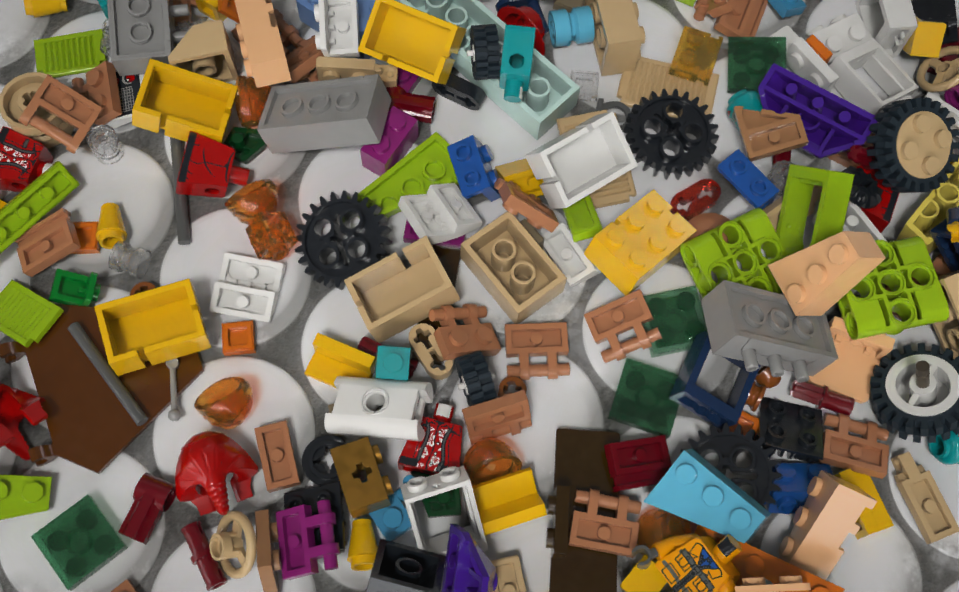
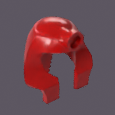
[0,383,48,461]
[175,431,258,516]

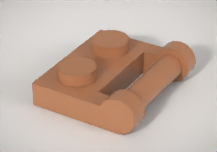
[18,75,103,154]

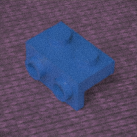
[447,135,501,202]
[717,149,780,210]
[767,463,833,514]

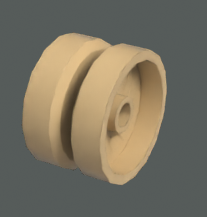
[0,72,74,148]

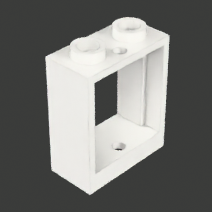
[855,0,918,58]
[829,38,919,116]
[399,465,488,556]

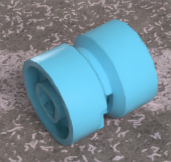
[548,5,595,48]

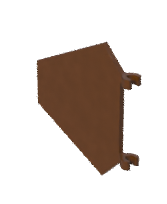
[0,304,204,474]

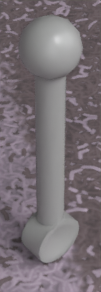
[166,358,181,421]

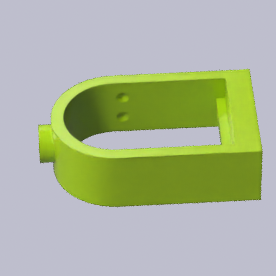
[776,164,855,256]

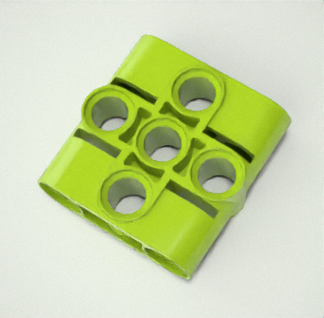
[680,208,788,298]
[837,236,949,340]

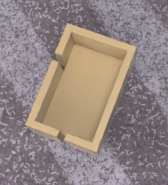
[344,236,461,343]

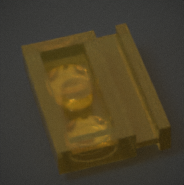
[668,26,723,86]

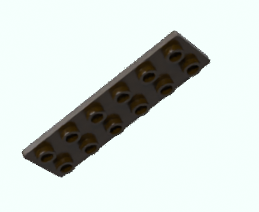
[546,428,620,592]

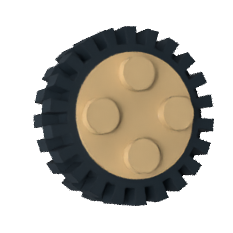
[866,97,959,193]

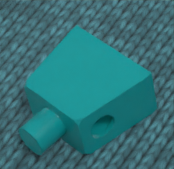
[499,24,536,103]

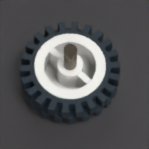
[870,343,959,443]

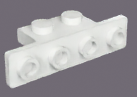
[766,26,847,101]

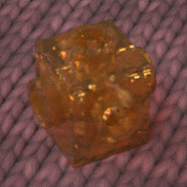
[245,212,298,261]

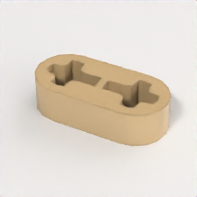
[409,323,454,380]

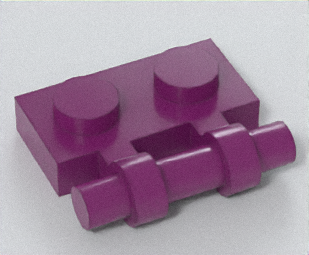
[276,500,340,580]

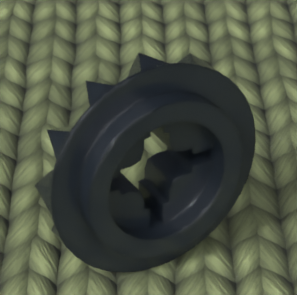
[842,166,883,209]
[302,435,347,486]

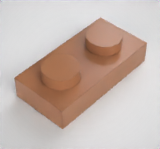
[254,420,301,493]

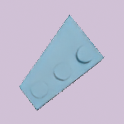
[643,449,772,544]

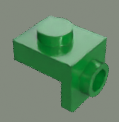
[48,269,101,306]

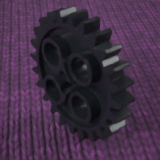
[623,89,719,180]
[294,190,392,290]
[680,423,783,509]

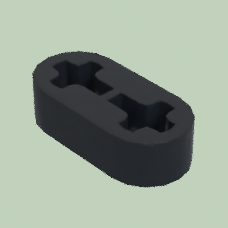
[432,73,486,110]

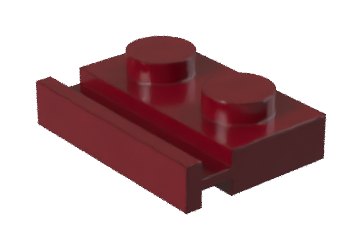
[604,435,672,492]

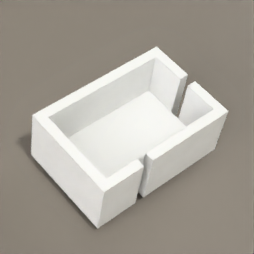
[525,111,638,209]

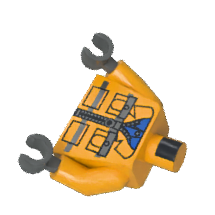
[631,533,742,592]

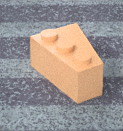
[235,0,291,88]
[767,231,886,316]
[779,470,877,580]

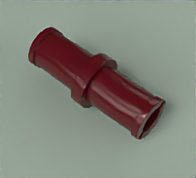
[181,521,228,591]

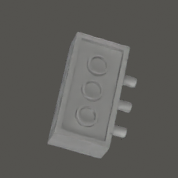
[107,0,190,76]
[257,74,391,154]
[701,280,838,383]

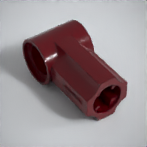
[386,85,436,123]
[118,473,176,545]

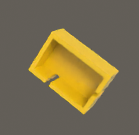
[358,0,467,85]
[132,58,238,143]
[584,189,697,296]
[94,279,211,376]

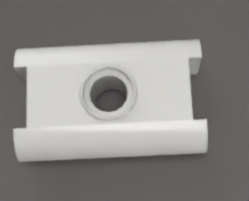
[324,376,433,441]

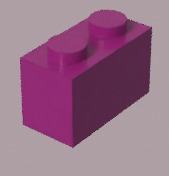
[360,106,419,176]

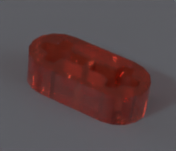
[670,179,721,221]

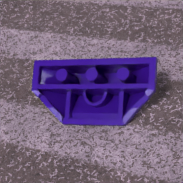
[758,63,878,159]
[441,524,498,592]

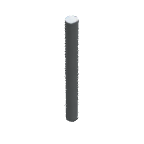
[170,137,190,245]
[68,322,149,426]

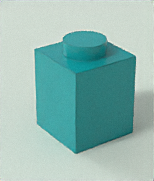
[374,345,411,381]

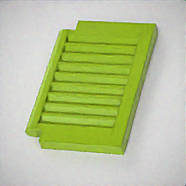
[34,29,107,78]
[0,280,64,347]

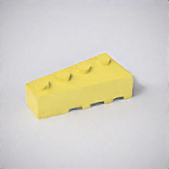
[896,159,959,253]

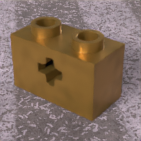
[330,436,394,519]

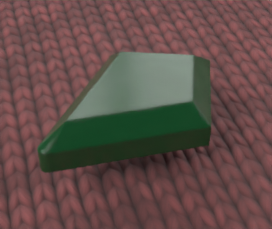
[223,127,267,164]
[411,471,461,518]

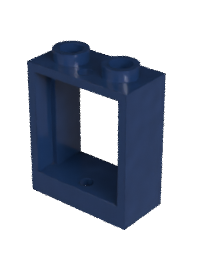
[669,330,761,430]

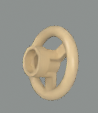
[916,46,959,92]
[209,510,257,579]

